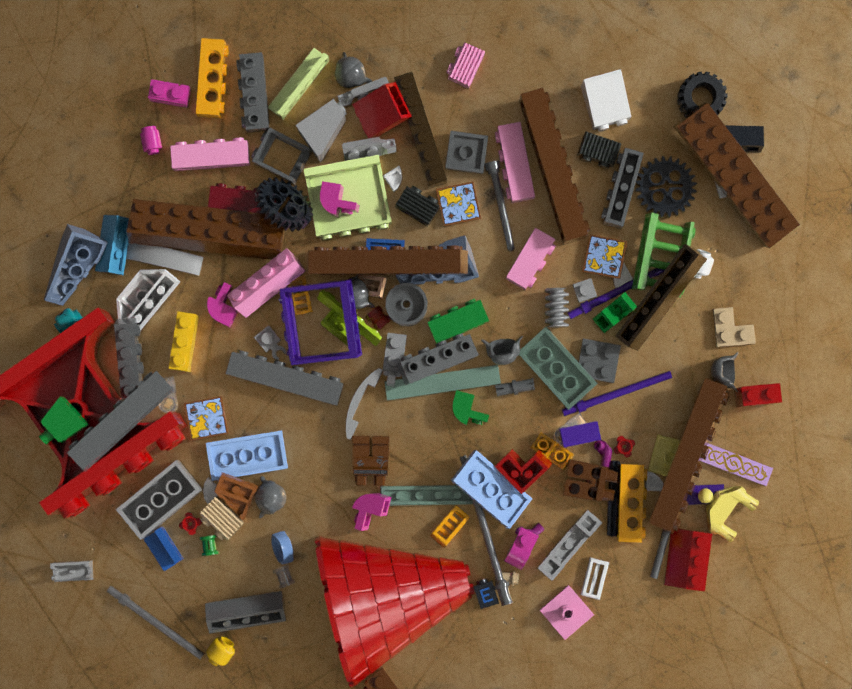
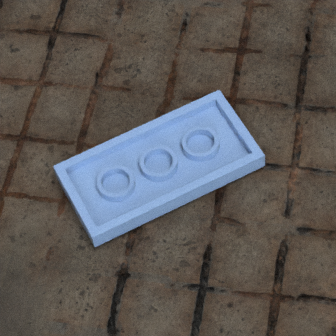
[206,430,288,481]
[451,450,532,529]

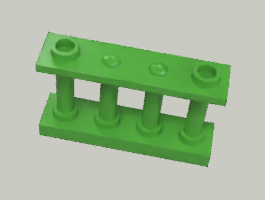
[632,213,696,298]

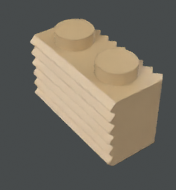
[199,497,244,540]

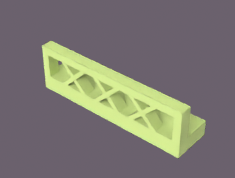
[268,48,330,120]

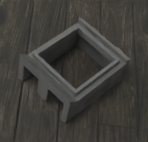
[251,128,312,185]

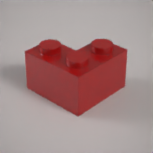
[495,449,552,494]

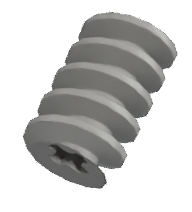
[545,288,569,328]

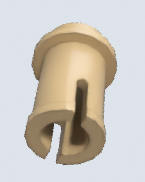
[495,571,519,587]

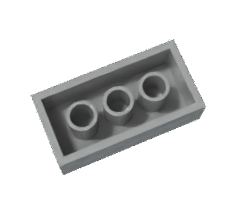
[116,460,203,540]

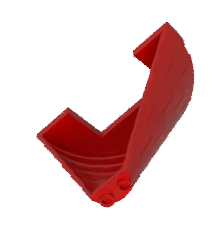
[315,536,475,688]

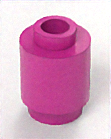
[140,126,162,155]

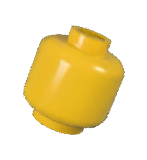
[206,636,235,666]

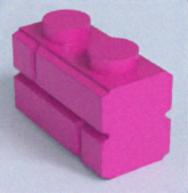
[148,79,191,108]

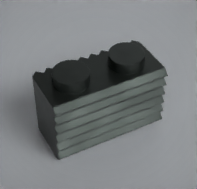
[577,131,621,169]
[395,186,440,227]

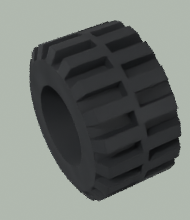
[677,71,728,117]

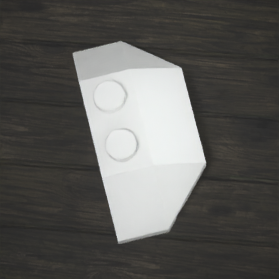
[116,269,180,331]

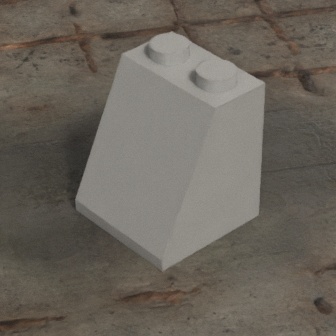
[296,99,347,162]

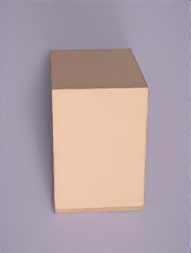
[358,275,387,299]

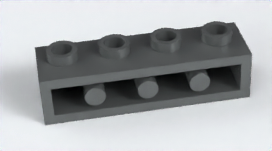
[236,52,270,133]
[601,148,644,229]
[114,318,144,399]
[397,333,478,386]
[205,591,286,634]

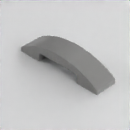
[126,243,204,276]
[346,368,383,440]
[538,510,602,581]

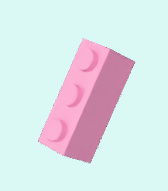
[506,228,556,290]

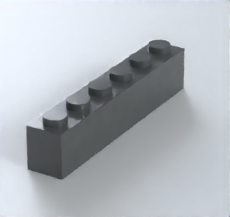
[226,350,344,406]
[67,371,174,472]

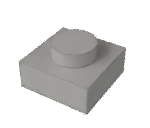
[573,278,597,303]

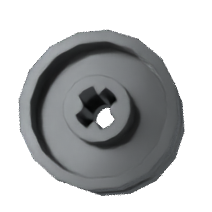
[385,283,428,327]

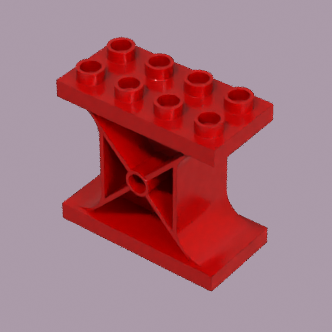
[0,307,188,519]

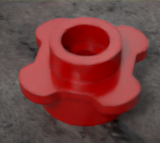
[613,436,635,458]
[179,512,202,535]

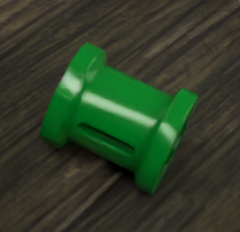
[199,535,219,556]

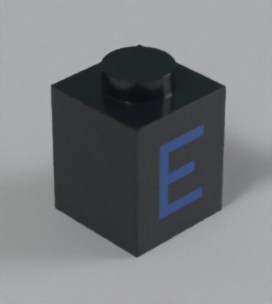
[473,578,499,609]

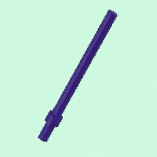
[567,261,670,319]
[562,371,672,416]

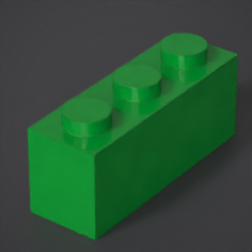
[427,298,489,344]

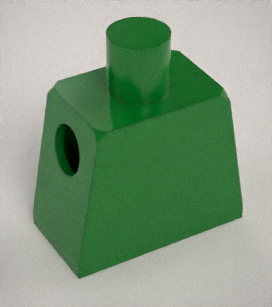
[39,397,90,445]

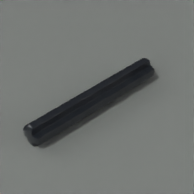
[607,460,620,537]

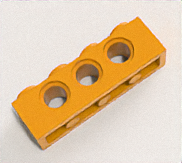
[196,38,229,118]
[617,464,647,543]

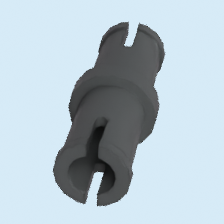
[495,378,535,397]

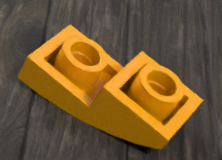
[530,432,574,471]

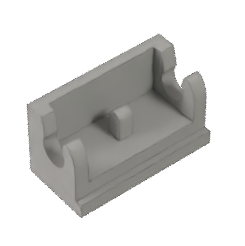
[50,560,94,582]

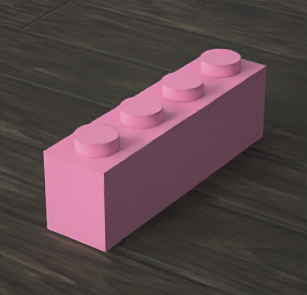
[495,122,535,203]
[171,138,250,171]
[227,248,306,317]

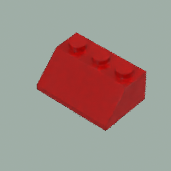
[664,529,712,592]

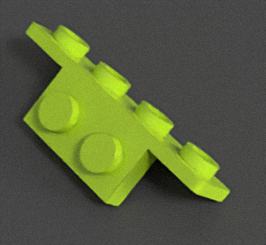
[317,290,382,346]

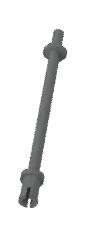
[459,455,513,606]

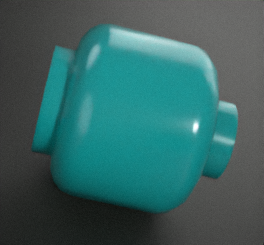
[54,308,83,333]

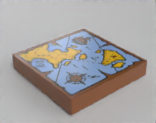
[436,181,481,227]
[582,234,628,279]
[184,396,229,441]

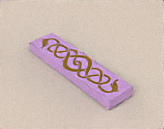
[701,443,773,486]

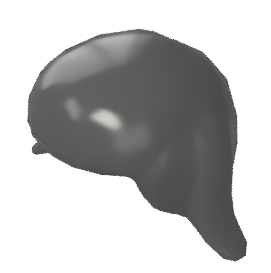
[334,52,372,88]
[340,275,375,309]
[481,336,523,365]
[711,352,739,392]
[255,476,287,518]

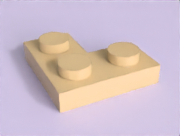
[713,307,756,347]

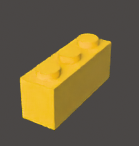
[168,311,199,372]

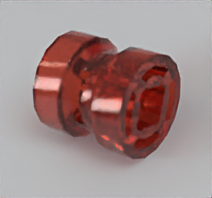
[365,305,391,331]

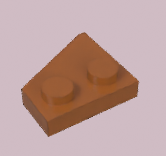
[214,472,258,520]

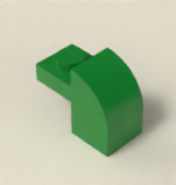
[593,292,637,334]
[452,390,489,425]

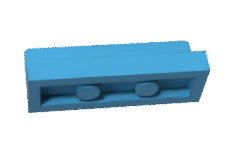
[95,215,129,275]

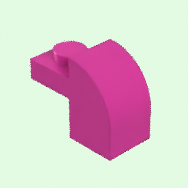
[320,181,360,217]
[207,282,238,328]
[352,493,391,531]
[504,527,539,570]

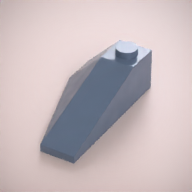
[44,224,108,306]
[396,235,479,285]

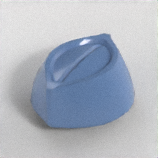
[271,531,294,564]

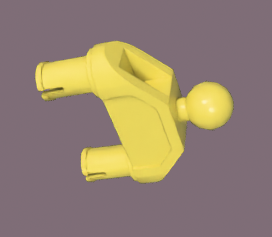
[698,486,759,542]

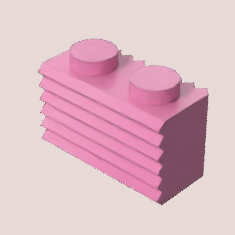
[446,42,485,89]

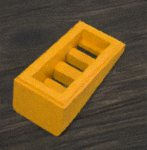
[288,273,313,316]
[430,505,470,548]

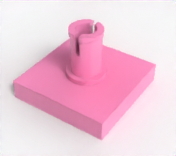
[540,585,594,640]

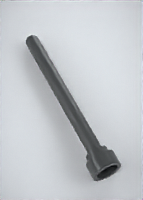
[484,160,515,251]

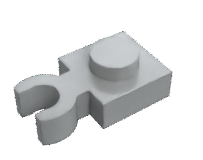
[254,325,287,361]

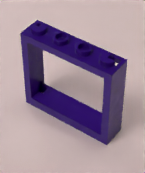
[279,279,362,365]

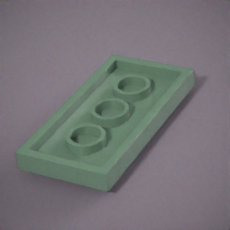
[519,327,598,410]

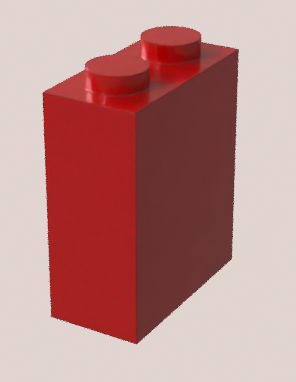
[352,82,412,139]
[734,383,782,408]

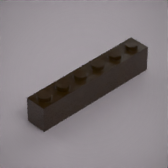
[394,72,447,189]
[616,244,707,351]

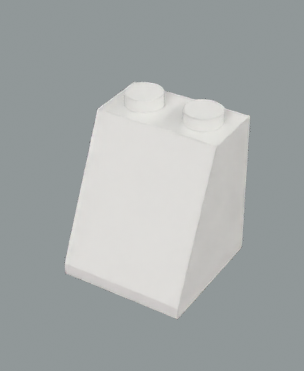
[581,69,631,131]

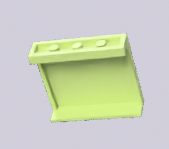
[304,155,392,241]

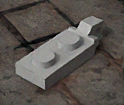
[338,77,389,106]
[342,137,396,161]
[383,333,407,387]

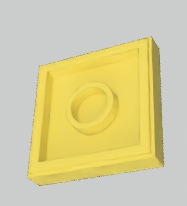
[648,434,681,477]

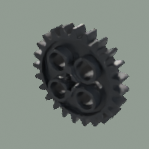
[635,156,697,218]
[254,177,313,232]

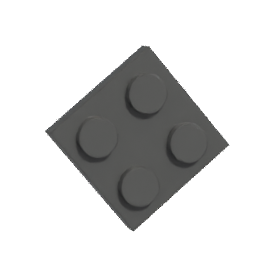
[445,131,488,174]
[579,338,621,383]

